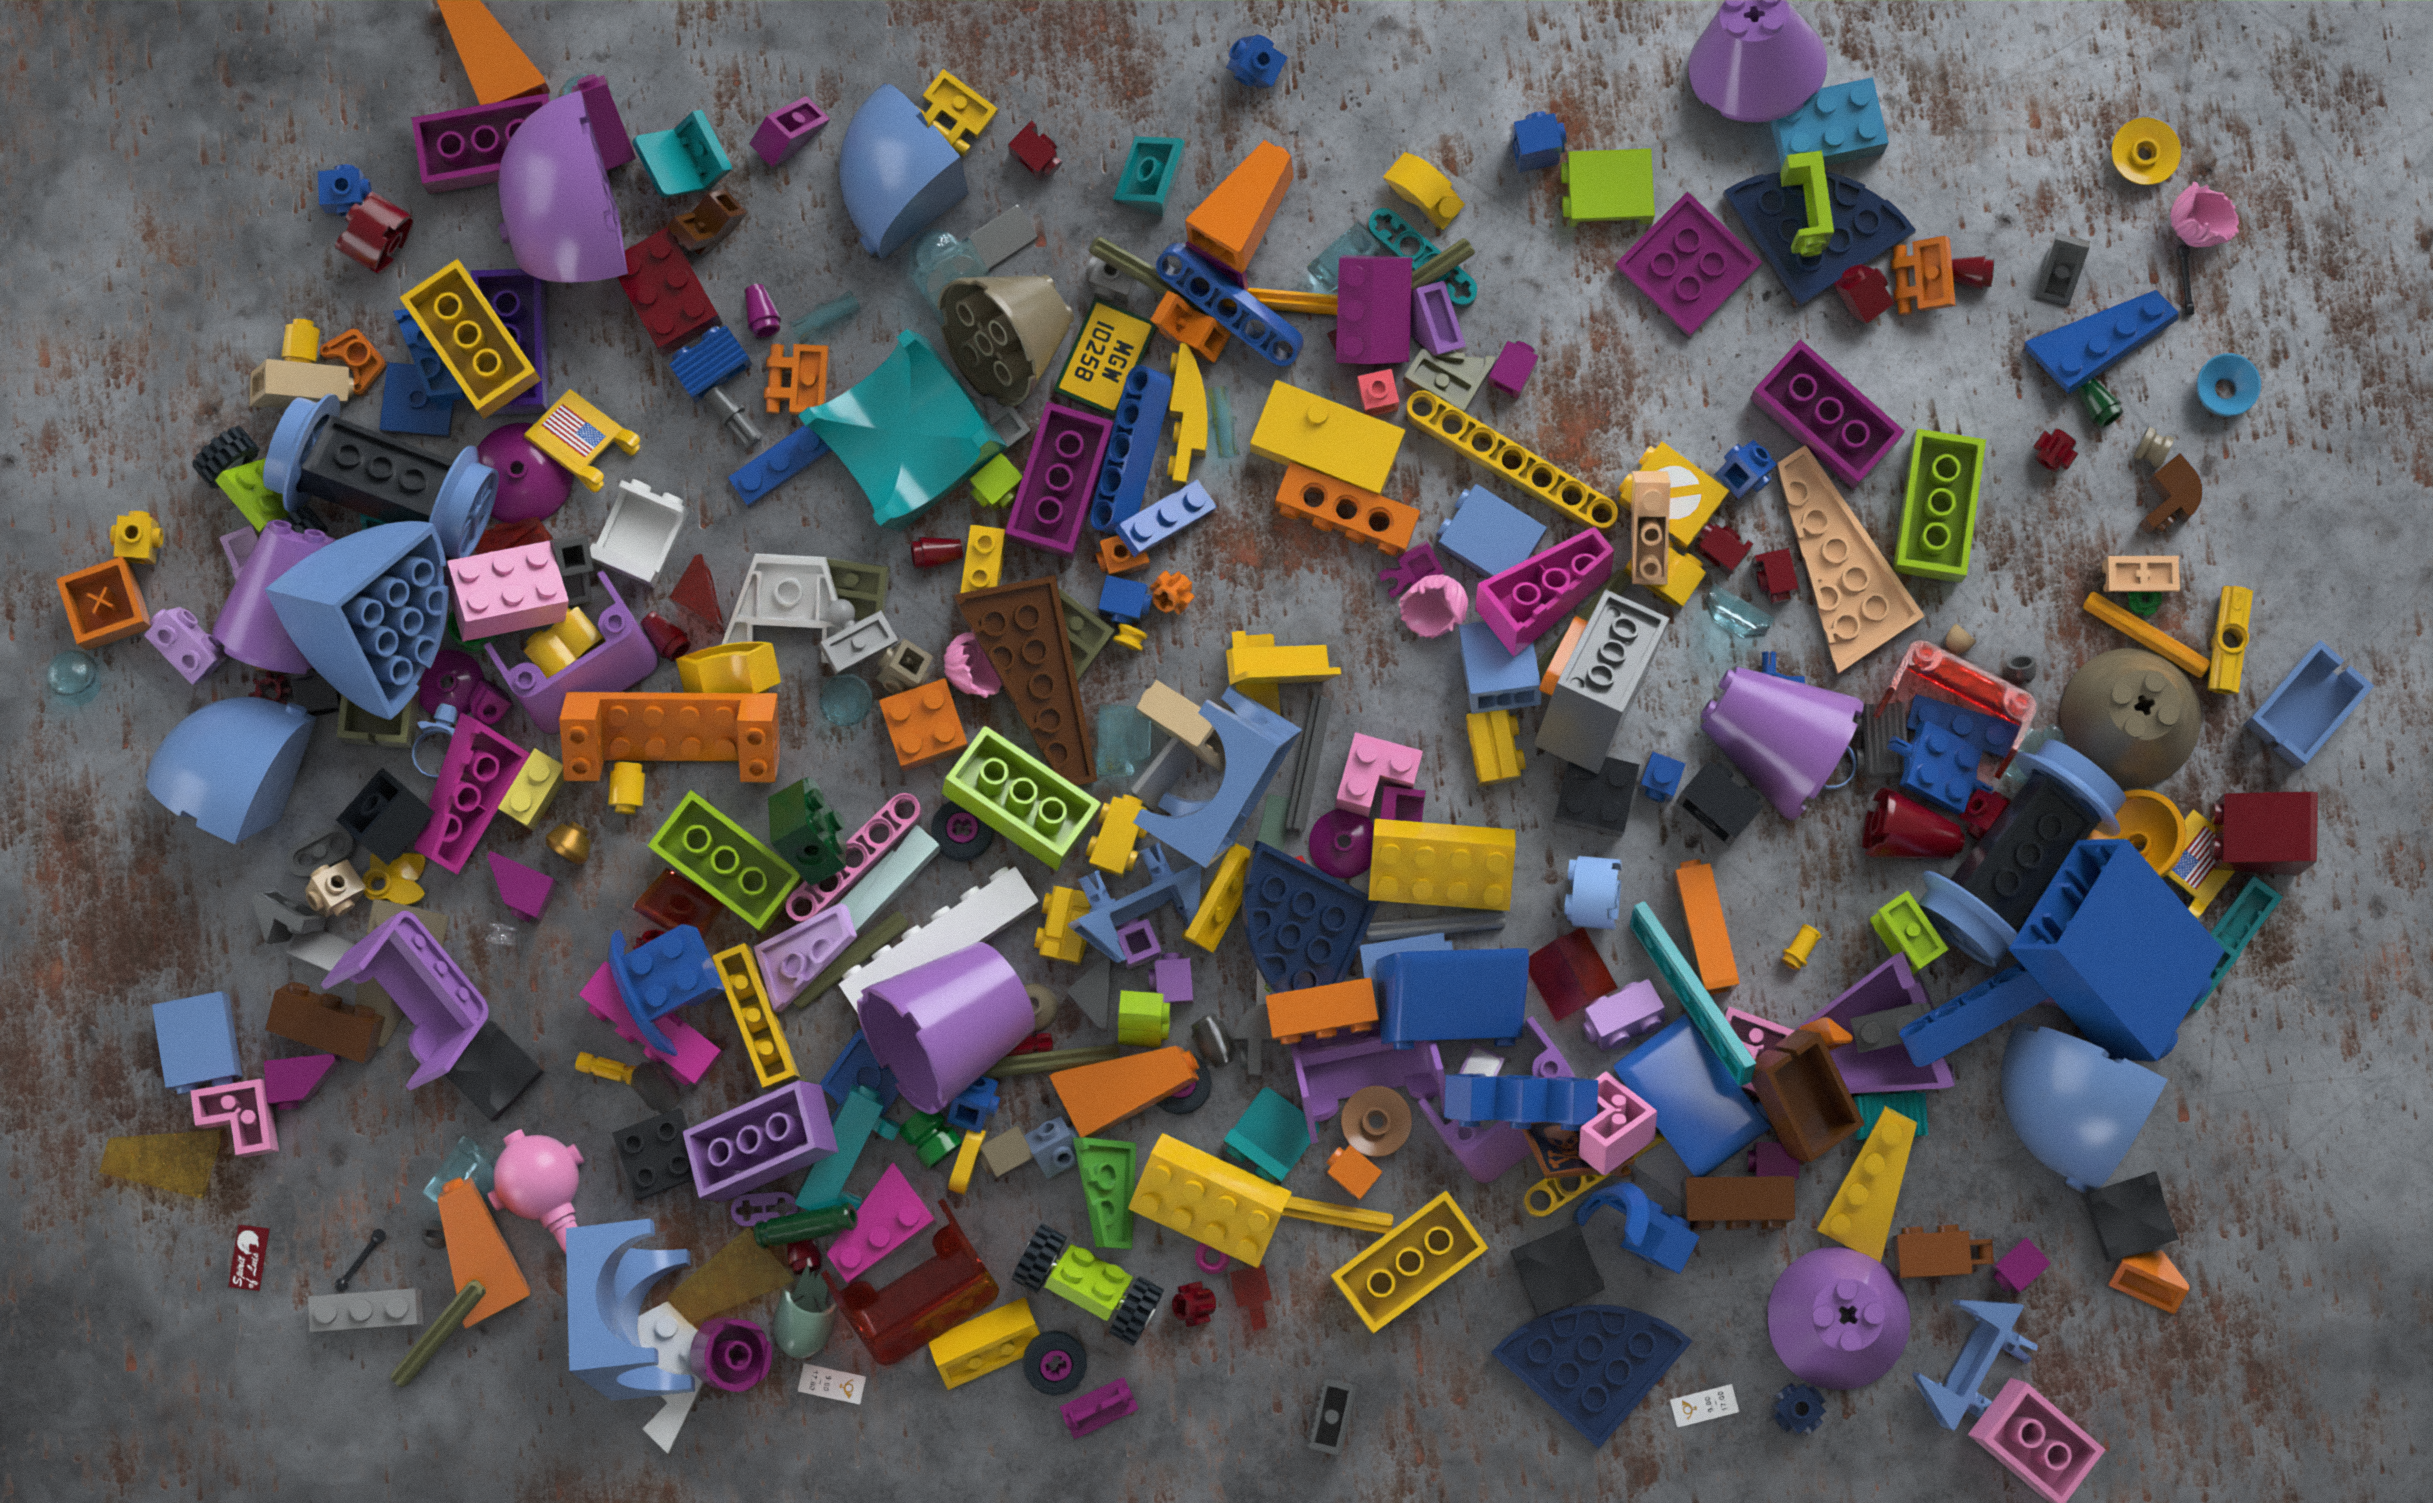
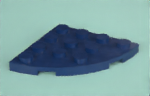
[1723,171,1916,307]
[1242,840,1380,994]
[1491,1305,1693,1449]

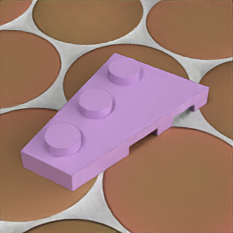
[753,903,857,1013]

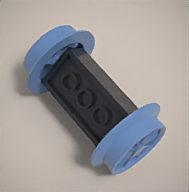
[263,393,499,559]
[1917,739,2126,968]

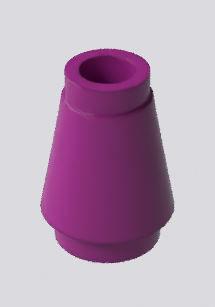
[744,284,781,338]

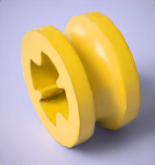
[1113,623,1148,652]

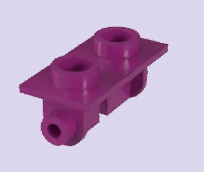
[1059,1376,1139,1440]

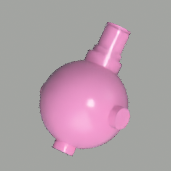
[487,1129,585,1255]

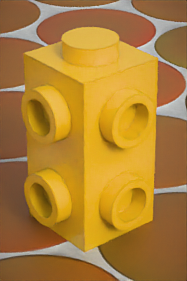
[1085,794,1147,878]

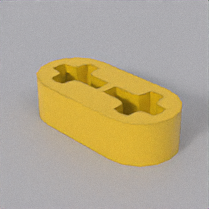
[948,1129,987,1195]

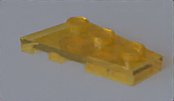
[99,1130,223,1199]
[667,1226,795,1324]

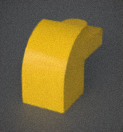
[1383,152,1465,230]

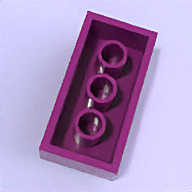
[411,93,551,194]
[1750,339,1905,490]
[1005,401,1114,561]

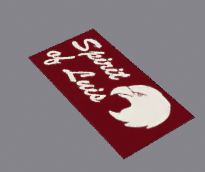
[228,1224,270,1291]

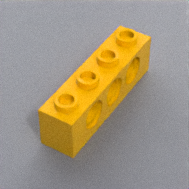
[712,943,800,1091]

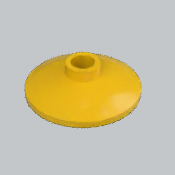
[2111,117,2181,185]

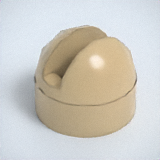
[1946,623,1977,653]

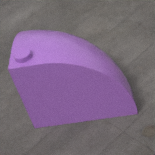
[498,90,628,283]

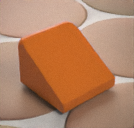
[1799,1017,1853,1051]

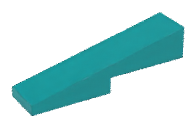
[2191,874,2283,1011]

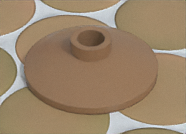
[1341,1086,1412,1157]

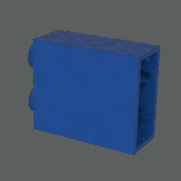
[2009,839,2225,1062]

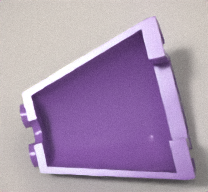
[212,520,336,674]
[1700,666,1864,821]
[1796,951,1955,1094]

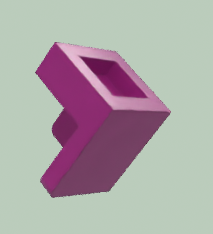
[1380,786,1426,822]

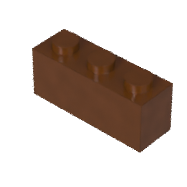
[265,982,385,1063]

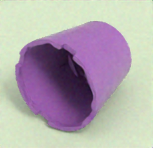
[857,942,1035,1114]

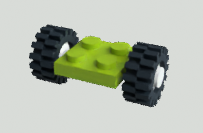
[192,426,328,536]
[1011,1223,1164,1347]

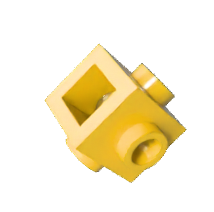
[110,511,164,565]

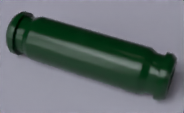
[753,1202,858,1249]

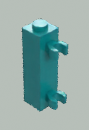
[794,1084,900,1212]

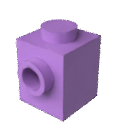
[1116,918,1161,970]
[1149,953,1194,1005]

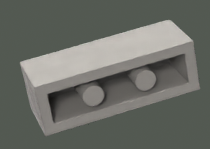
[308,1288,424,1333]

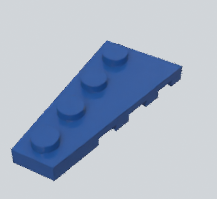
[2025,290,2179,394]

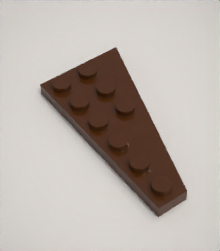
[952,575,1098,786]

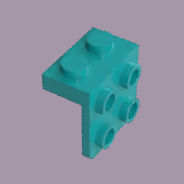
[632,110,733,198]
[1223,1087,1320,1184]

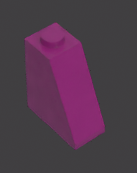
[571,74,636,170]

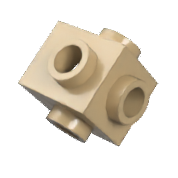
[305,859,366,917]

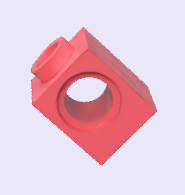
[1357,369,1399,417]

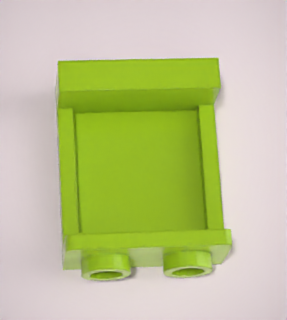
[1560,148,1655,227]
[1780,151,1834,257]
[1869,890,1949,974]

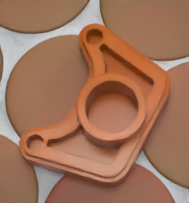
[319,329,387,397]

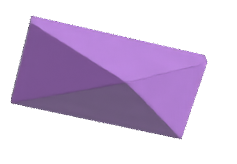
[1410,281,1466,356]

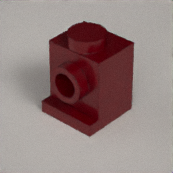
[1008,120,1063,181]
[1696,523,1753,577]
[1751,548,1798,605]

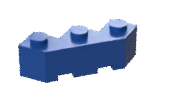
[1444,1073,1598,1131]

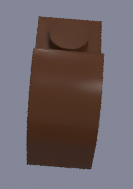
[667,188,747,256]
[2139,453,2202,534]

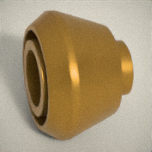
[545,820,591,865]

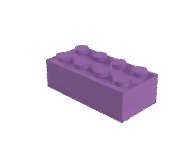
[683,1080,839,1202]

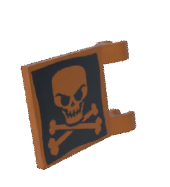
[1521,1122,1635,1179]

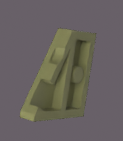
[826,557,890,621]
[1059,588,1117,682]

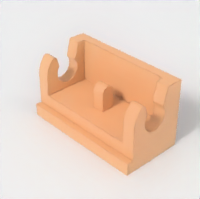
[2102,556,2180,592]

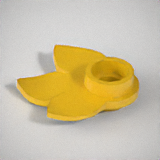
[361,853,426,905]

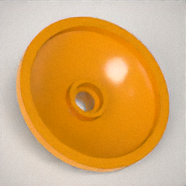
[2086,789,2187,878]

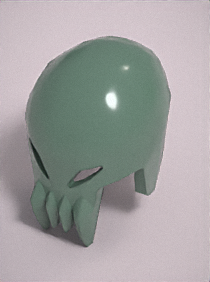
[772,1264,839,1359]

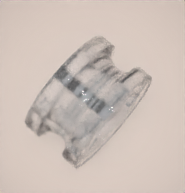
[485,923,520,947]

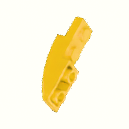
[1167,343,1208,488]

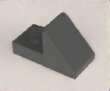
[2036,232,2090,306]
[251,889,327,944]

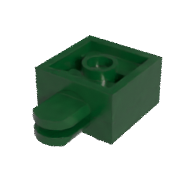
[768,776,847,886]

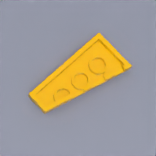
[1817,1106,1917,1263]

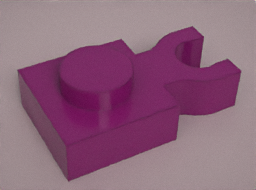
[1377,540,1445,598]

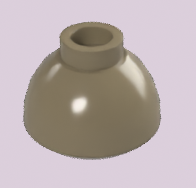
[1023,983,1058,1032]

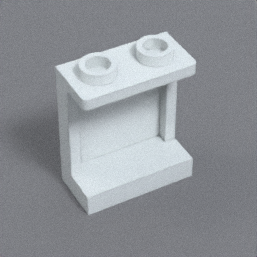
[590,479,689,589]

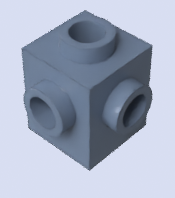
[1024,1115,1080,1179]

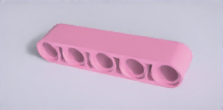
[786,793,923,924]

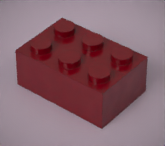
[617,227,723,358]

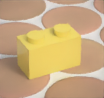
[498,748,565,831]

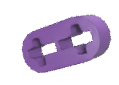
[731,1192,800,1227]

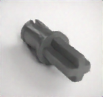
[704,384,762,448]

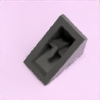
[1066,958,1112,1032]

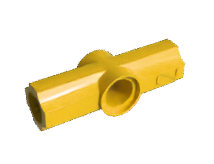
[2207,586,2253,695]

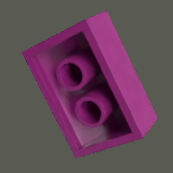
[1336,255,1413,364]

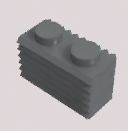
[1853,702,1907,778]
[1307,1378,1357,1457]

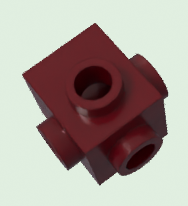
[1958,789,2011,842]

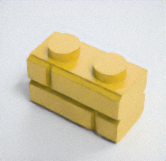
[1465,709,1526,787]
[1034,886,1091,966]

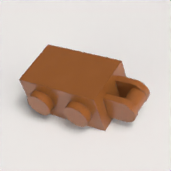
[1893,1224,1994,1279]

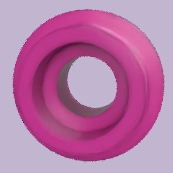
[1195,1243,1230,1274]

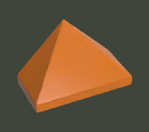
[2108,1250,2190,1315]

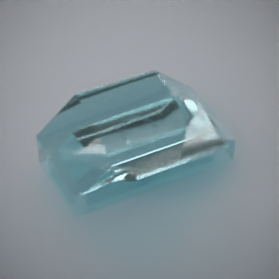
[1307,221,1382,293]
[1704,584,1775,639]
[1098,705,1152,777]
[422,1135,495,1205]

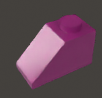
[749,96,830,167]
[487,851,559,923]
[264,1053,341,1111]

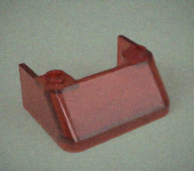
[1873,638,2037,780]
[821,1198,999,1366]

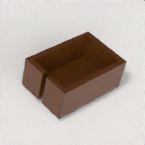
[1751,1029,1865,1162]
[1680,1176,1795,1231]

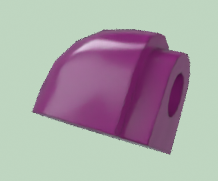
[470,678,512,725]

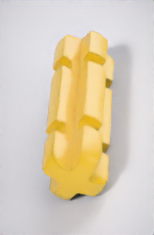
[575,1052,645,1087]

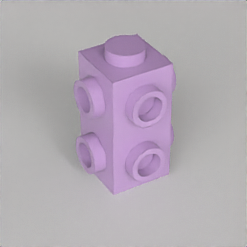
[144,607,228,685]
[1582,979,1665,1052]

